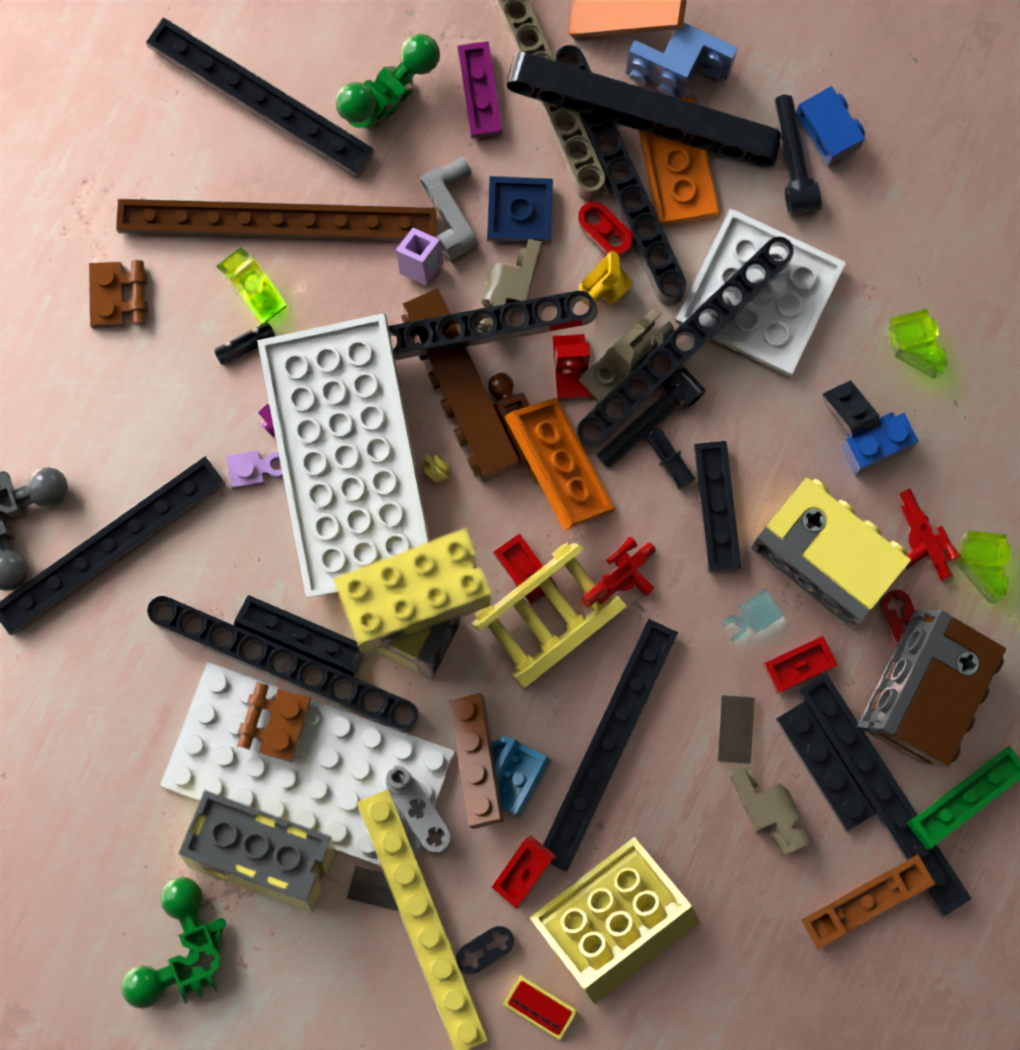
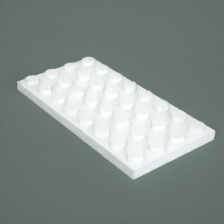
[257,313,430,598]
[160,662,455,866]

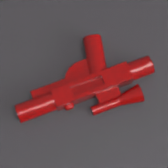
[899,488,961,581]
[581,537,656,608]

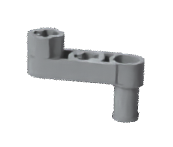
[419,156,478,261]
[386,766,450,855]

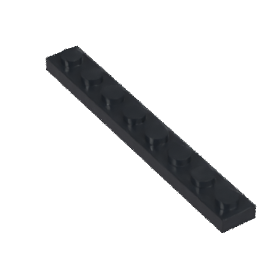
[146,17,374,177]
[0,456,225,636]
[543,618,678,872]
[797,673,972,917]

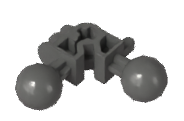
[0,467,68,591]

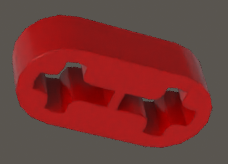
[880,589,915,646]

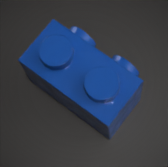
[796,86,865,167]
[841,412,919,476]

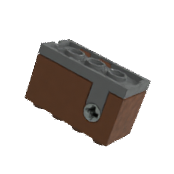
[857,610,1007,767]

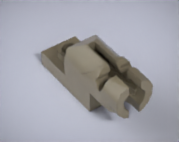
[478,239,541,332]
[579,310,674,402]
[727,764,813,856]

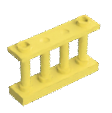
[471,543,627,688]

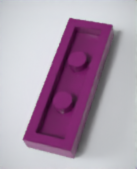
[457,41,502,139]

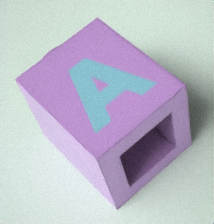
[395,228,444,286]

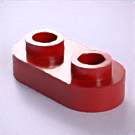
[578,201,632,257]

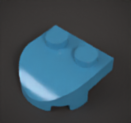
[491,737,551,818]

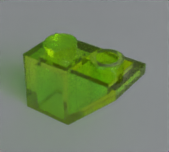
[216,247,287,324]
[885,309,947,379]
[959,531,1011,604]

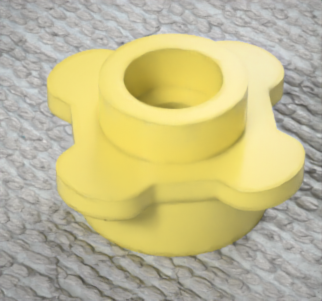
[421,454,452,484]

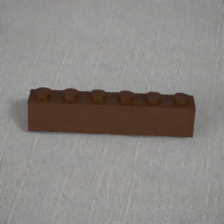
[400,288,519,482]

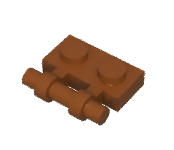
[89,260,148,328]
[237,682,311,763]

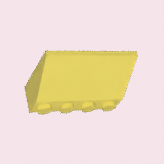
[529,837,700,1004]

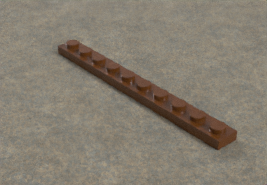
[116,199,437,241]

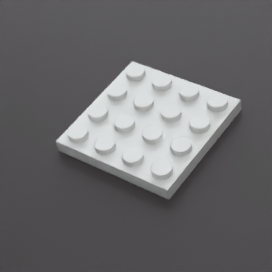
[675,208,846,377]

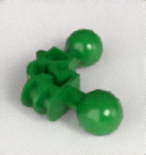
[336,33,440,128]
[121,877,226,1009]

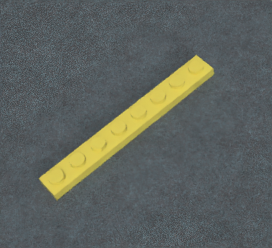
[356,789,487,1050]

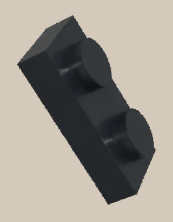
[822,380,882,438]

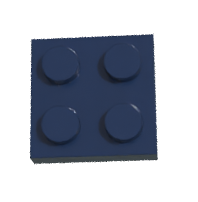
[487,176,553,243]

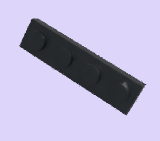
[693,441,742,573]
[234,595,365,677]
[775,702,875,832]

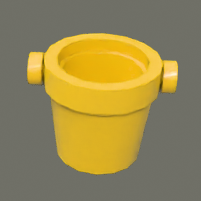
[579,251,634,306]

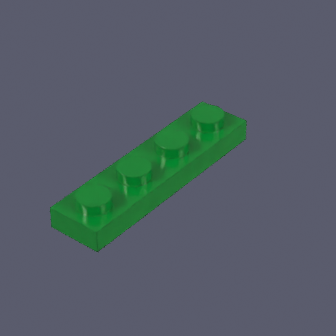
[907,745,1020,850]

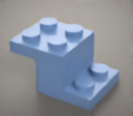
[626,23,738,98]

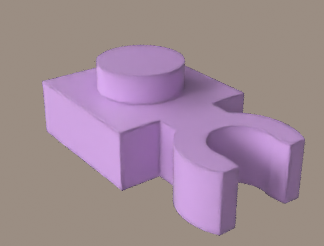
[226,451,283,490]

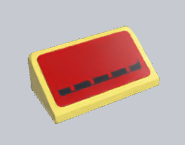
[503,975,577,1040]

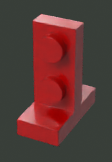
[552,334,590,401]

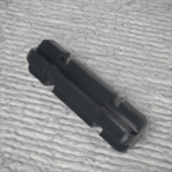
[214,322,275,365]

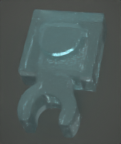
[722,589,784,642]

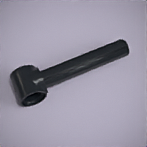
[774,94,822,215]
[597,367,706,468]

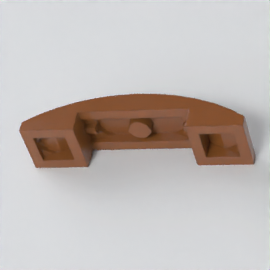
[801,855,935,949]

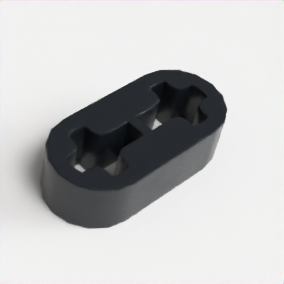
[456,926,514,974]

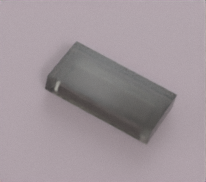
[717,695,755,764]

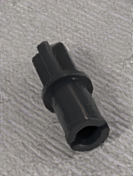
[646,428,696,490]

